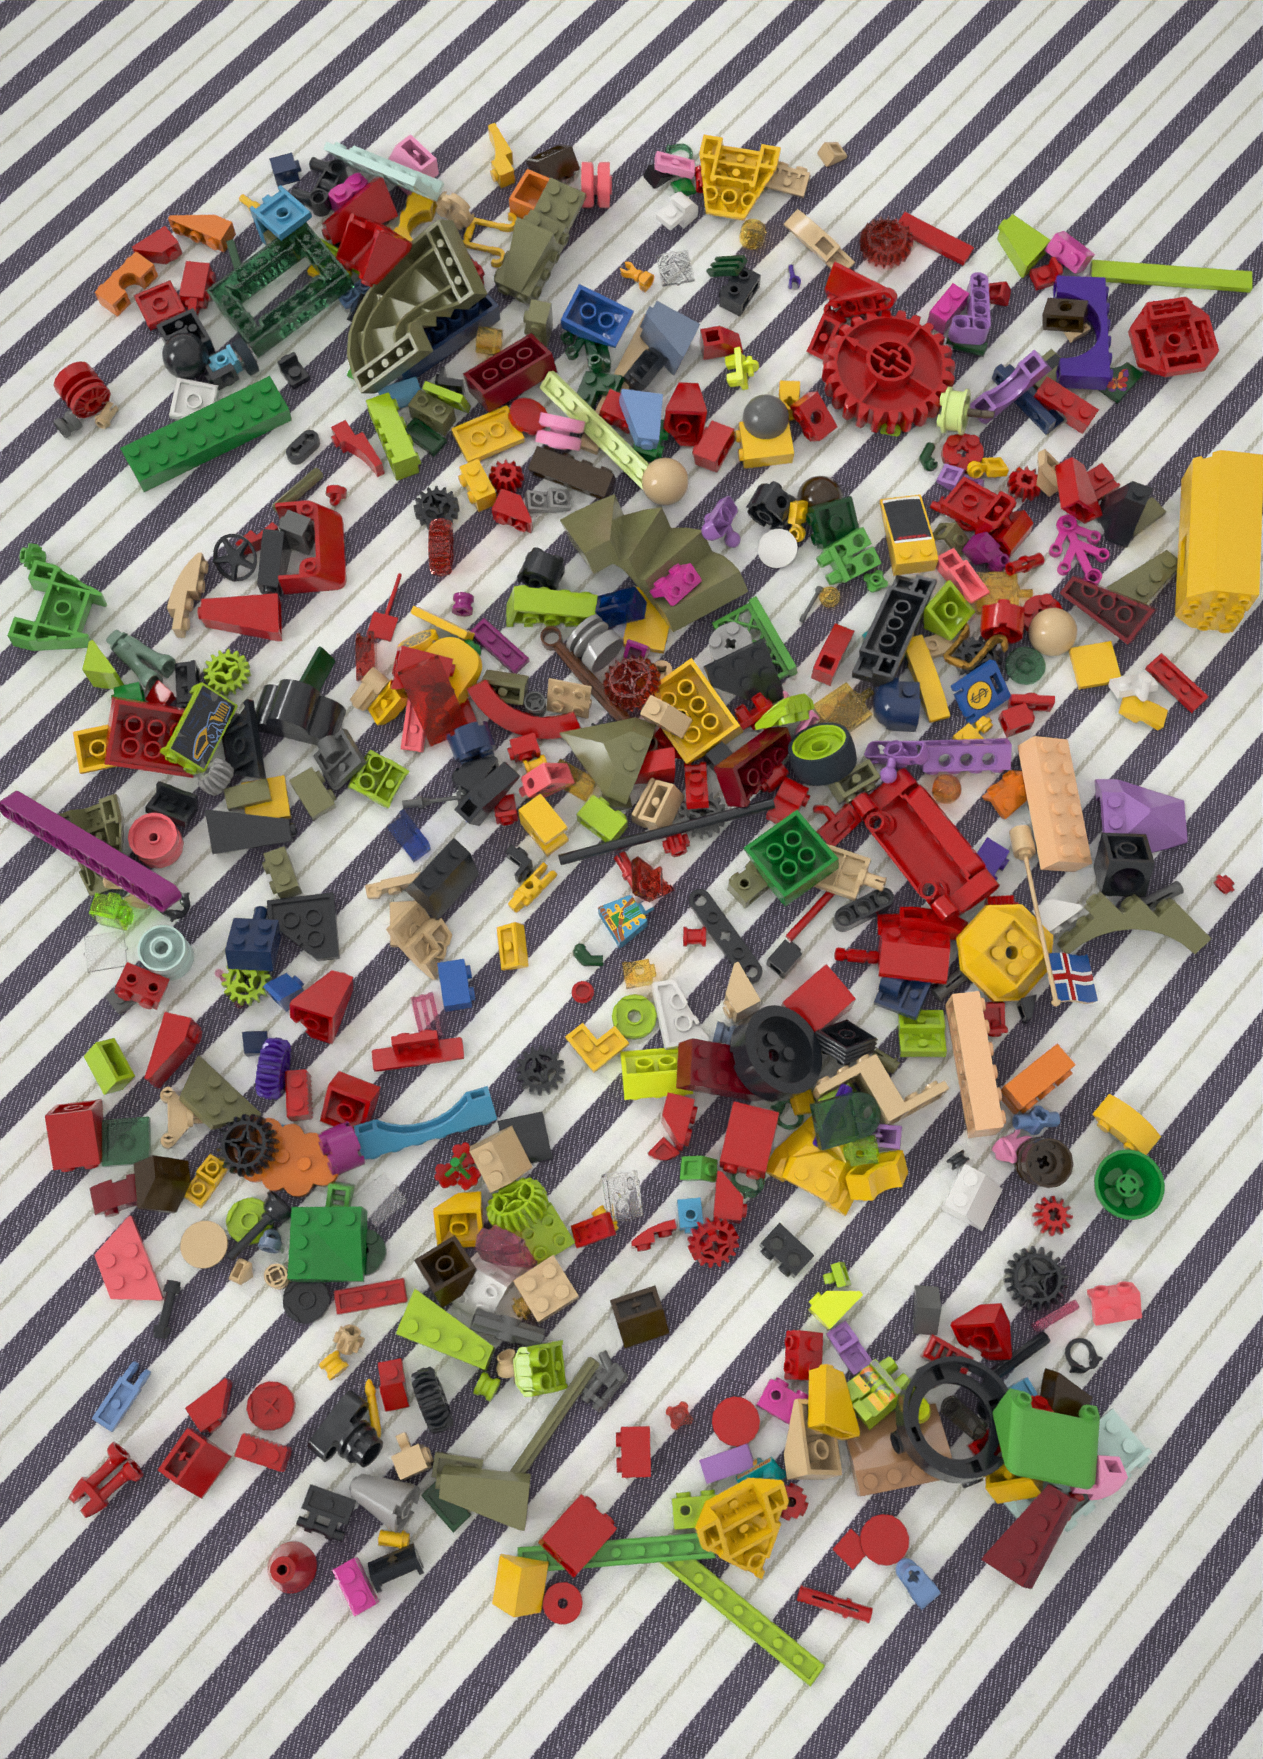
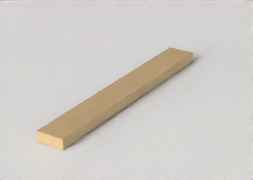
[580,314,650,455]

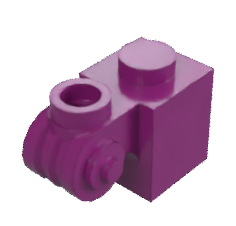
[962,532,1010,575]

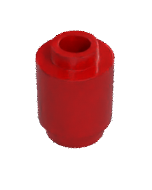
[760,763,789,793]

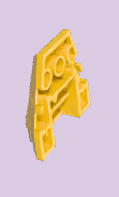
[699,134,781,221]
[766,1107,866,1216]

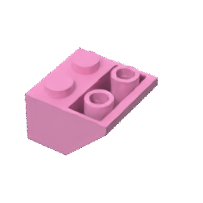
[388,134,439,195]

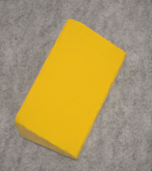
[497,922,529,971]

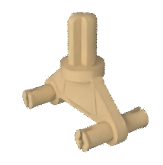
[160,1087,203,1149]

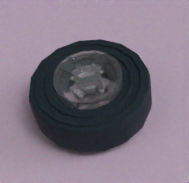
[232,338,259,376]

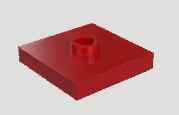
[133,280,186,331]

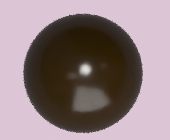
[797,476,843,513]

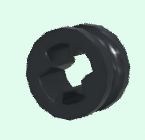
[946,1150,970,1170]

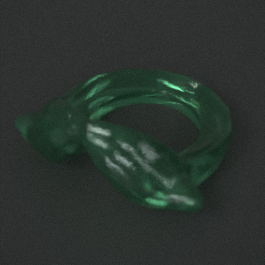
[665,144,693,160]
[770,1100,804,1130]
[730,1172,766,1199]

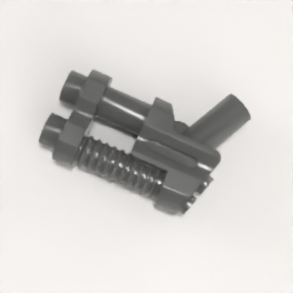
[581,1350,629,1413]

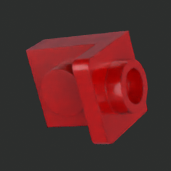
[1029,257,1063,291]
[494,794,518,826]

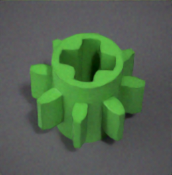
[19,543,46,570]

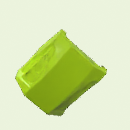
[755,693,815,730]
[347,750,410,809]
[513,1340,568,1397]

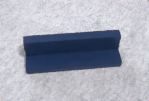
[992,364,1064,435]

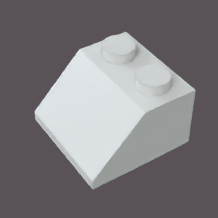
[940,1164,1003,1231]

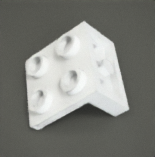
[451,1252,516,1316]

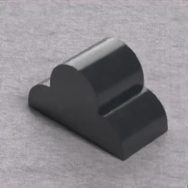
[255,679,346,746]

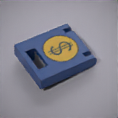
[951,659,1011,724]

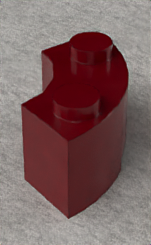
[89,1173,137,1217]

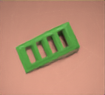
[325,1181,354,1207]

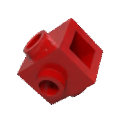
[780,1482,809,1521]

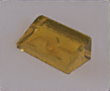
[557,759,597,802]

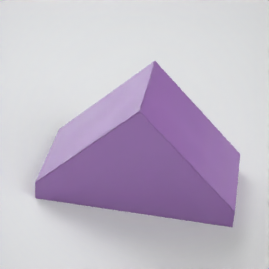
[853,1122,902,1152]

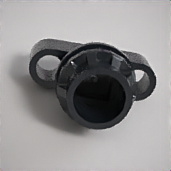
[307,1390,383,1468]

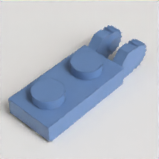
[92,1361,151,1432]

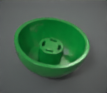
[1094,1150,1165,1220]

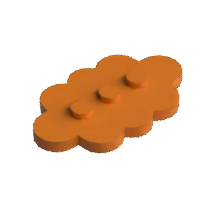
[233,1118,338,1198]

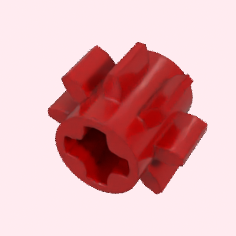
[662,833,690,857]

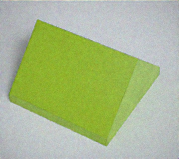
[924,580,976,641]
[82,639,124,690]

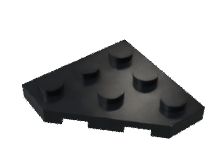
[703,638,784,704]
[267,892,340,961]

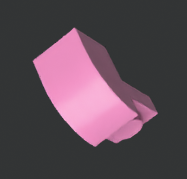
[1070,1455,1128,1500]

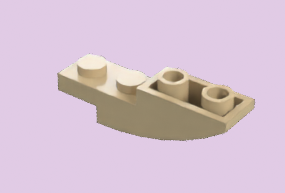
[784,209,855,269]
[167,552,209,638]

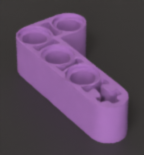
[948,272,991,345]

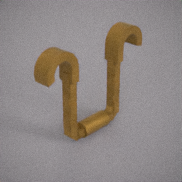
[943,623,1008,670]

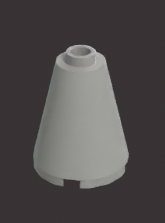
[349,1474,420,1533]

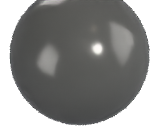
[742,394,789,439]

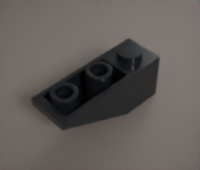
[454,762,521,826]

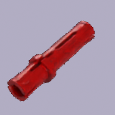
[797,1585,873,1624]

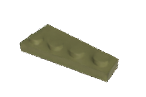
[1106,550,1178,604]

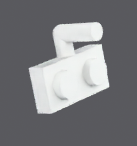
[1108,672,1159,702]

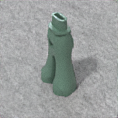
[106,629,176,691]

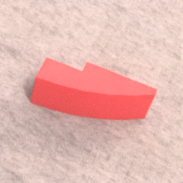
[936,548,990,604]

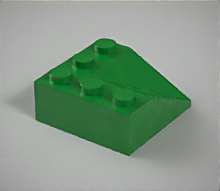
[744,810,839,907]
[287,1206,368,1282]

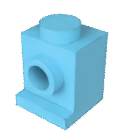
[208,344,243,373]

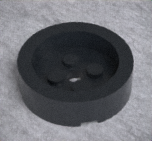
[730,1005,822,1102]

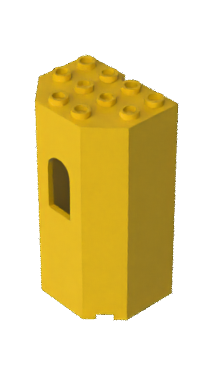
[1175,450,1263,633]

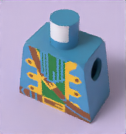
[598,895,654,948]

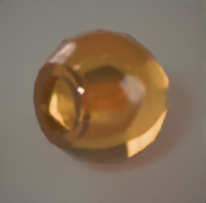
[932,774,962,804]

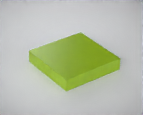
[422,381,471,414]

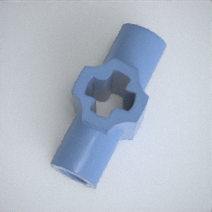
[1012,1106,1060,1135]

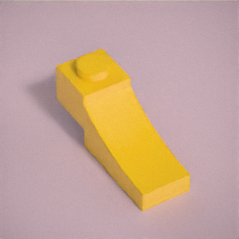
[488,123,515,188]

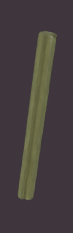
[509,1357,600,1473]

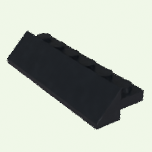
[852,575,937,688]

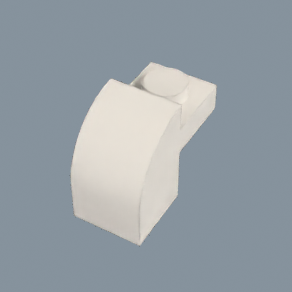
[656,192,698,231]

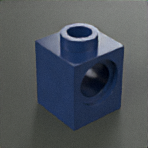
[269,152,302,187]

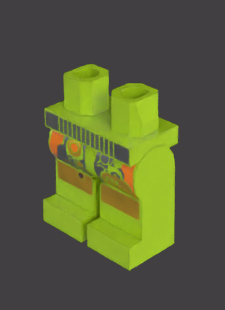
[847,1356,909,1430]

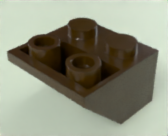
[610,1285,670,1349]

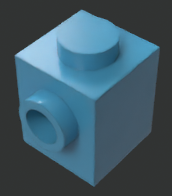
[677,1197,703,1234]

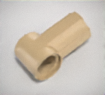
[350,667,390,711]

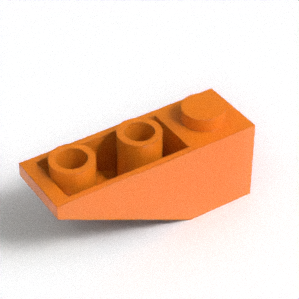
[168,215,236,253]

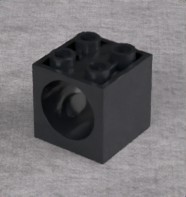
[1093,833,1155,897]

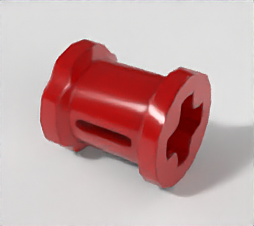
[683,926,706,947]

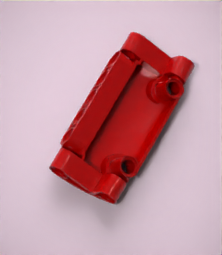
[851,768,1000,923]

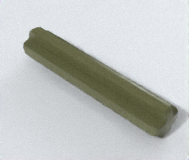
[272,467,323,514]

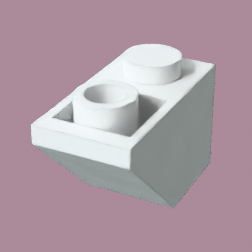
[1031,899,1084,937]

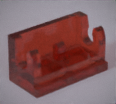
[355,631,378,681]

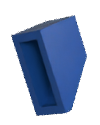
[263,973,304,1012]

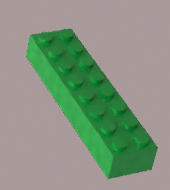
[120,376,292,492]

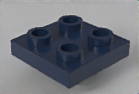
[874,977,933,1021]

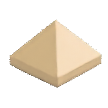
[229,1258,253,1285]

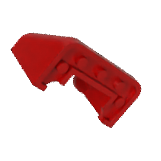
[335,213,413,287]

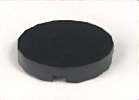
[283,1281,331,1324]

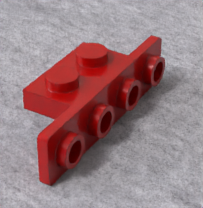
[372,1029,464,1072]

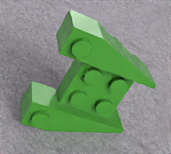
[7,560,107,651]

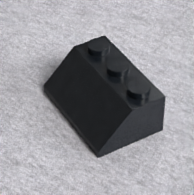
[404,838,479,920]

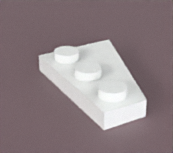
[651,979,710,1050]

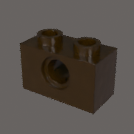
[1042,298,1088,333]

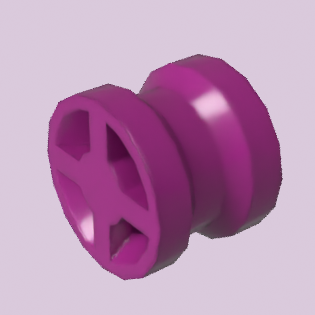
[452,592,474,617]

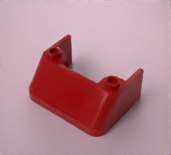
[275,500,347,594]

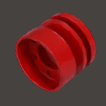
[54,361,111,418]

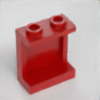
[538,1494,617,1578]

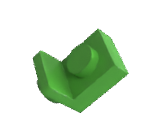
[680,1156,718,1183]

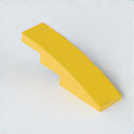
[905,635,950,723]

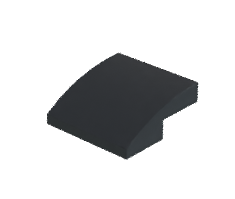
[497,1111,553,1164]

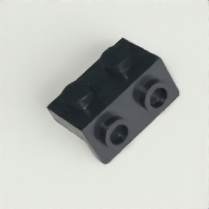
[145,781,198,828]

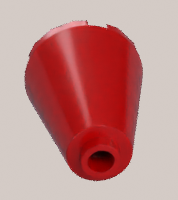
[267,1541,317,1593]

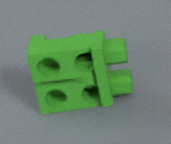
[816,527,881,585]

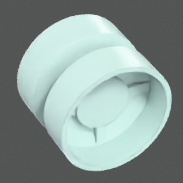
[138,925,194,981]

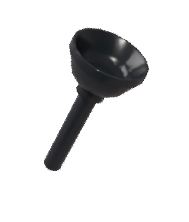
[227,1190,291,1260]

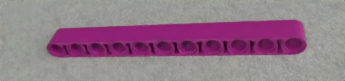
[0,791,182,912]

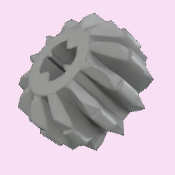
[198,757,234,796]

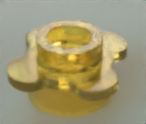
[511,1296,532,1320]

